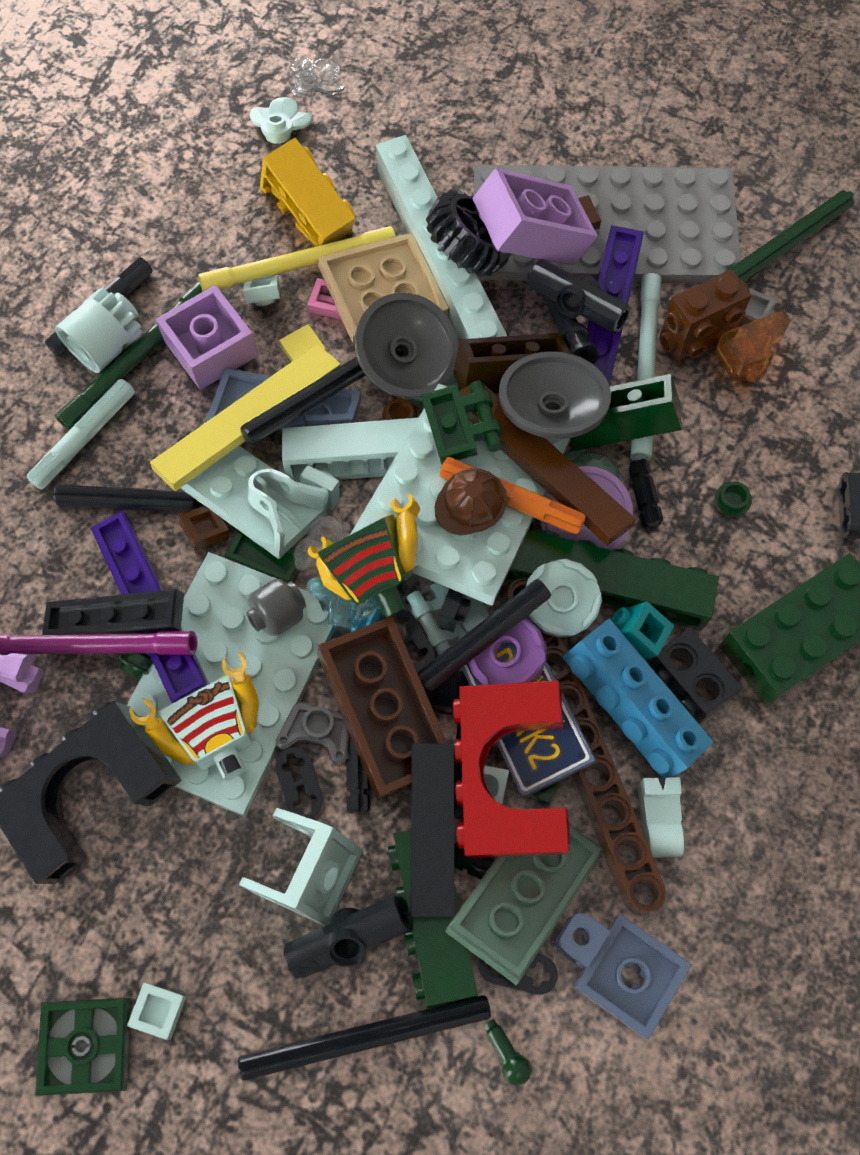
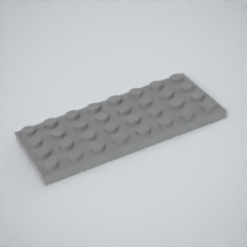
[474,165,741,283]

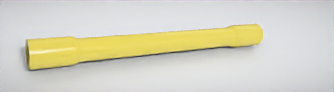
[198,226,396,292]

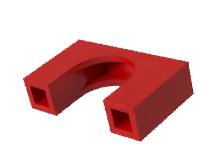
[453,680,571,858]

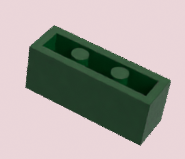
[570,374,682,451]

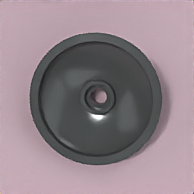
[354,293,459,398]
[499,352,611,439]

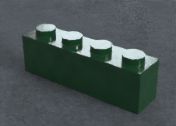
[388,830,478,1008]

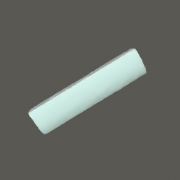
[282,418,418,483]

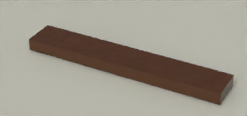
[459,380,636,546]

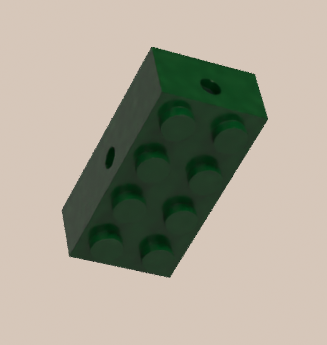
[719,553,860,708]

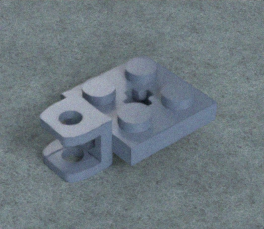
[554,913,692,1040]

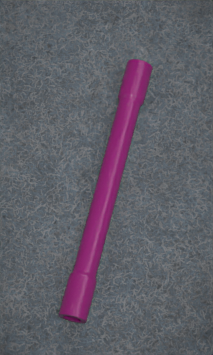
[0,631,197,655]

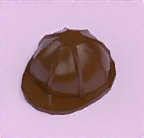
[434,468,507,536]

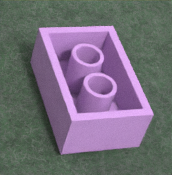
[472,167,598,265]

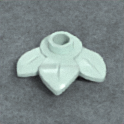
[250,97,312,143]

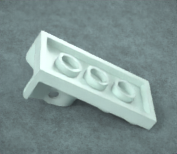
[181,446,329,559]

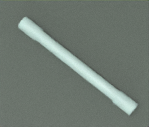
[630,273,662,461]

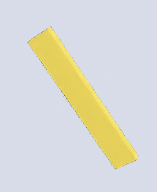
[150,344,341,491]

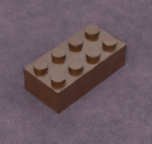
[317,616,456,800]

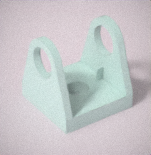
[239,808,363,926]

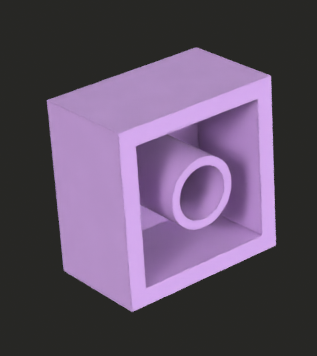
[156,285,259,390]

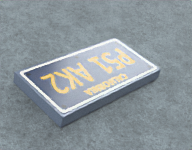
[462,643,597,798]

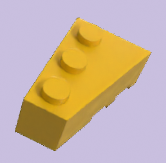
[260,138,355,247]

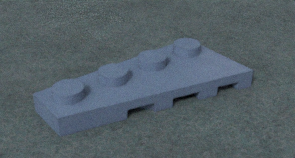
[205,368,361,430]

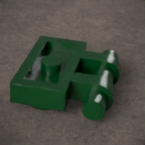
[421,381,503,465]

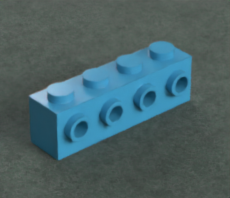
[562,618,713,778]

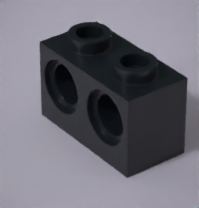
[649,628,743,725]

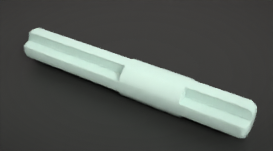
[27,379,135,490]

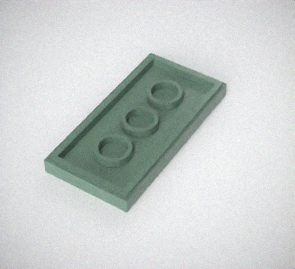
[445,802,604,985]

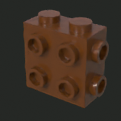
[659,269,752,363]

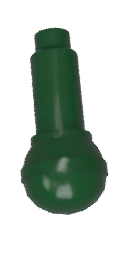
[484,1019,532,1086]

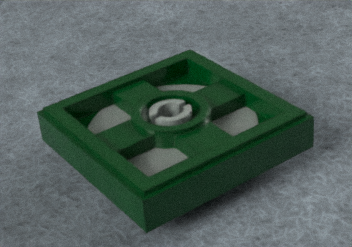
[35,998,131,1096]

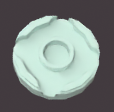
[526,559,602,638]

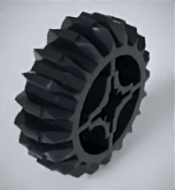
[426,189,511,277]

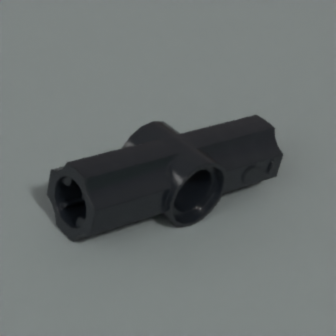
[527,259,631,334]
[284,895,413,979]

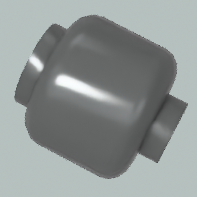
[246,579,306,636]

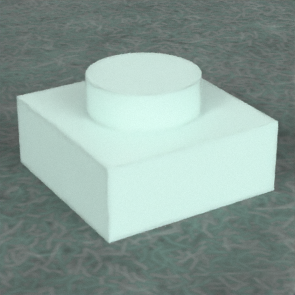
[243,275,280,306]
[300,465,340,511]
[127,983,186,1040]

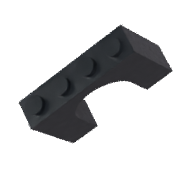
[0,700,182,884]

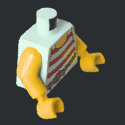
[129,651,259,781]

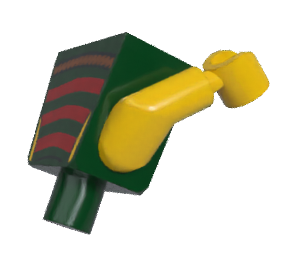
[307,494,420,617]

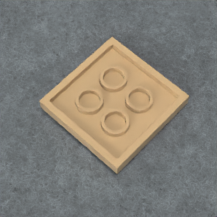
[318,232,449,344]

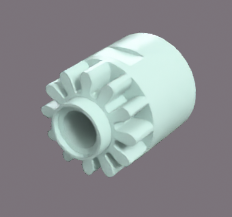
[55,287,143,373]

